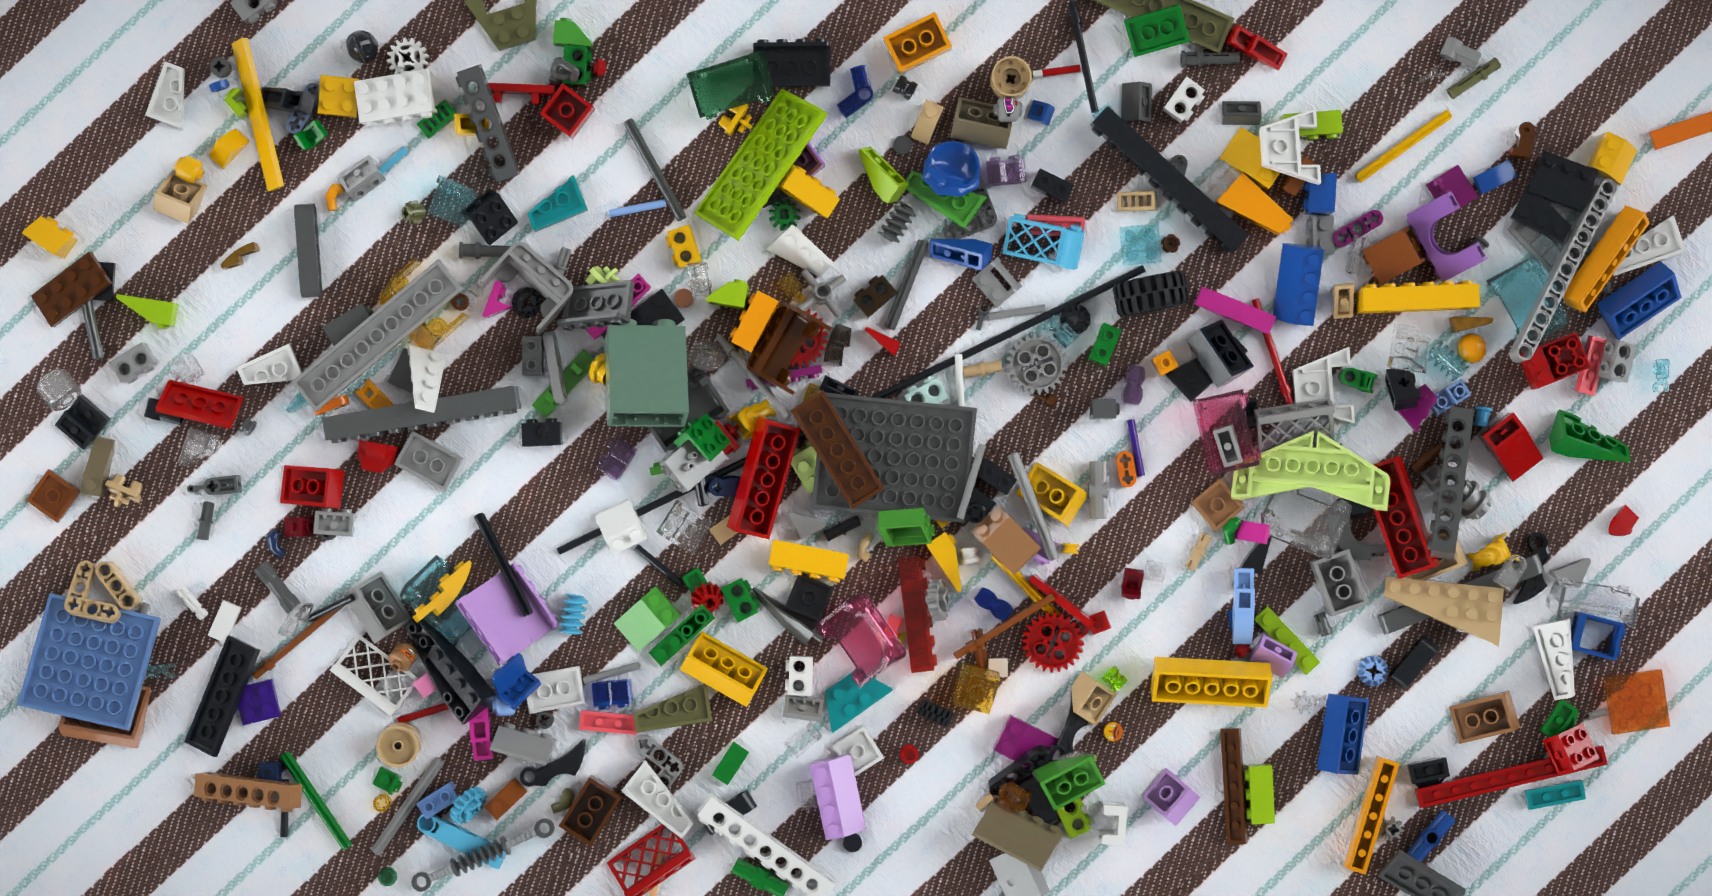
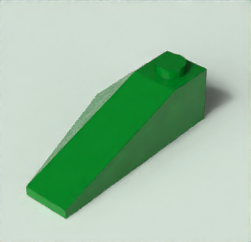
[1549,409,1631,462]

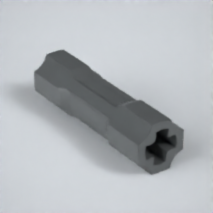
[254,561,303,616]

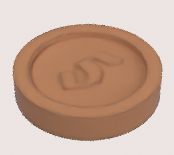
[674,288,694,308]

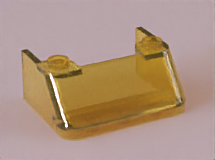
[379,258,469,350]

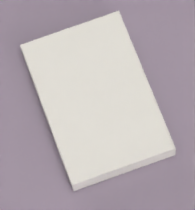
[526,666,586,714]

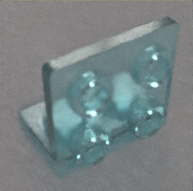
[427,175,477,227]

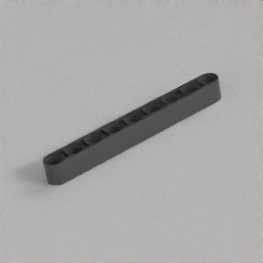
[1377,553,1545,635]

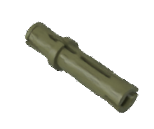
[1446,57,1501,100]

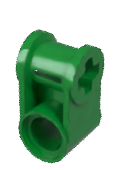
[1338,368,1378,394]

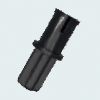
[823,516,861,542]

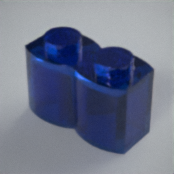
[973,587,1013,621]
[591,679,633,710]

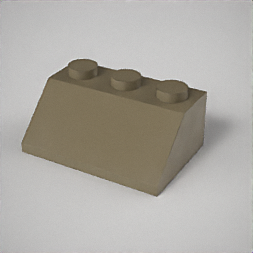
[950,97,1012,149]

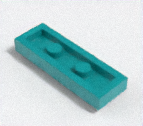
[1524,779,1586,810]

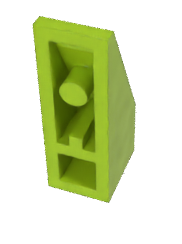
[858,146,909,204]
[116,294,178,329]

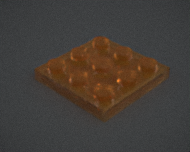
[1603,669,1670,735]

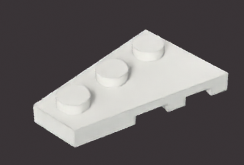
[145,62,185,129]

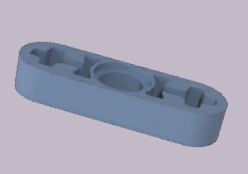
[286,83,319,135]

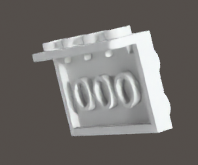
[354,69,438,128]

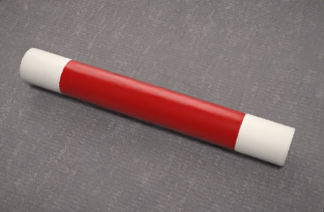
[1032,64,1090,79]

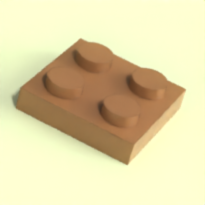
[1190,478,1245,532]

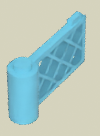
[1002,213,1085,270]

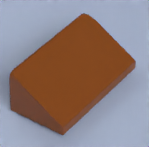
[1280,157,1316,196]

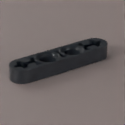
[988,745,1050,796]

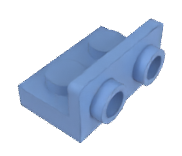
[416,781,458,819]

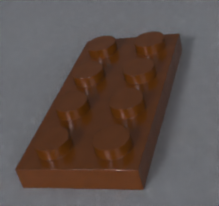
[31,252,113,327]

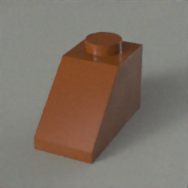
[484,778,528,820]

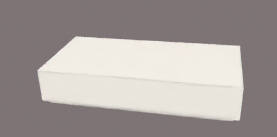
[208,600,242,643]

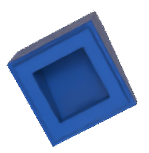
[1027,100,1055,125]

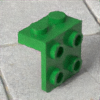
[674,413,730,461]

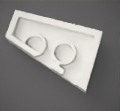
[766,224,834,277]
[236,344,303,385]

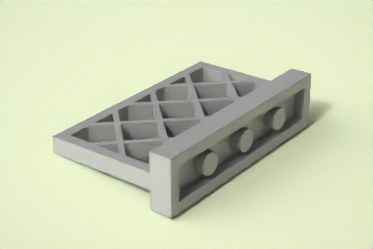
[1254,398,1335,454]

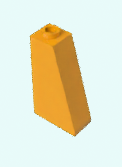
[1215,173,1294,235]

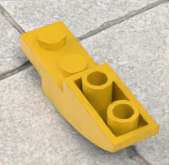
[413,560,472,623]

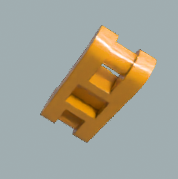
[355,379,395,409]

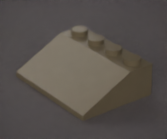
[972,797,1065,872]

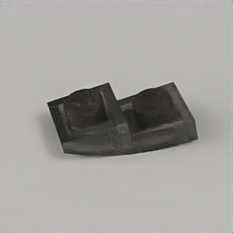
[823,324,852,367]

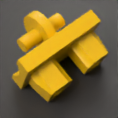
[718,100,753,136]

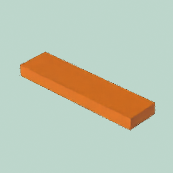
[1649,111,1712,150]

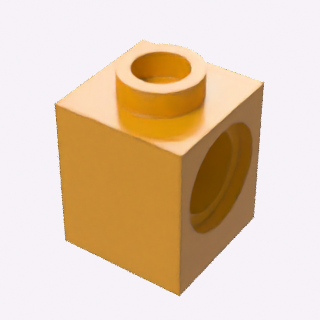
[1150,350,1179,377]

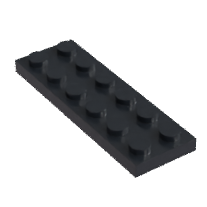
[184,635,260,757]

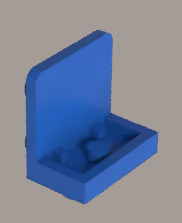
[492,653,541,710]

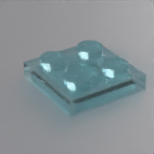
[1120,224,1162,266]

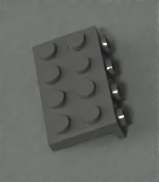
[557,280,634,331]

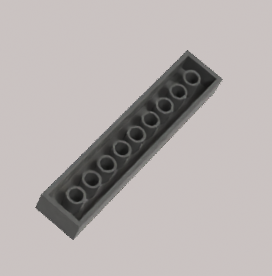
[322,386,522,443]

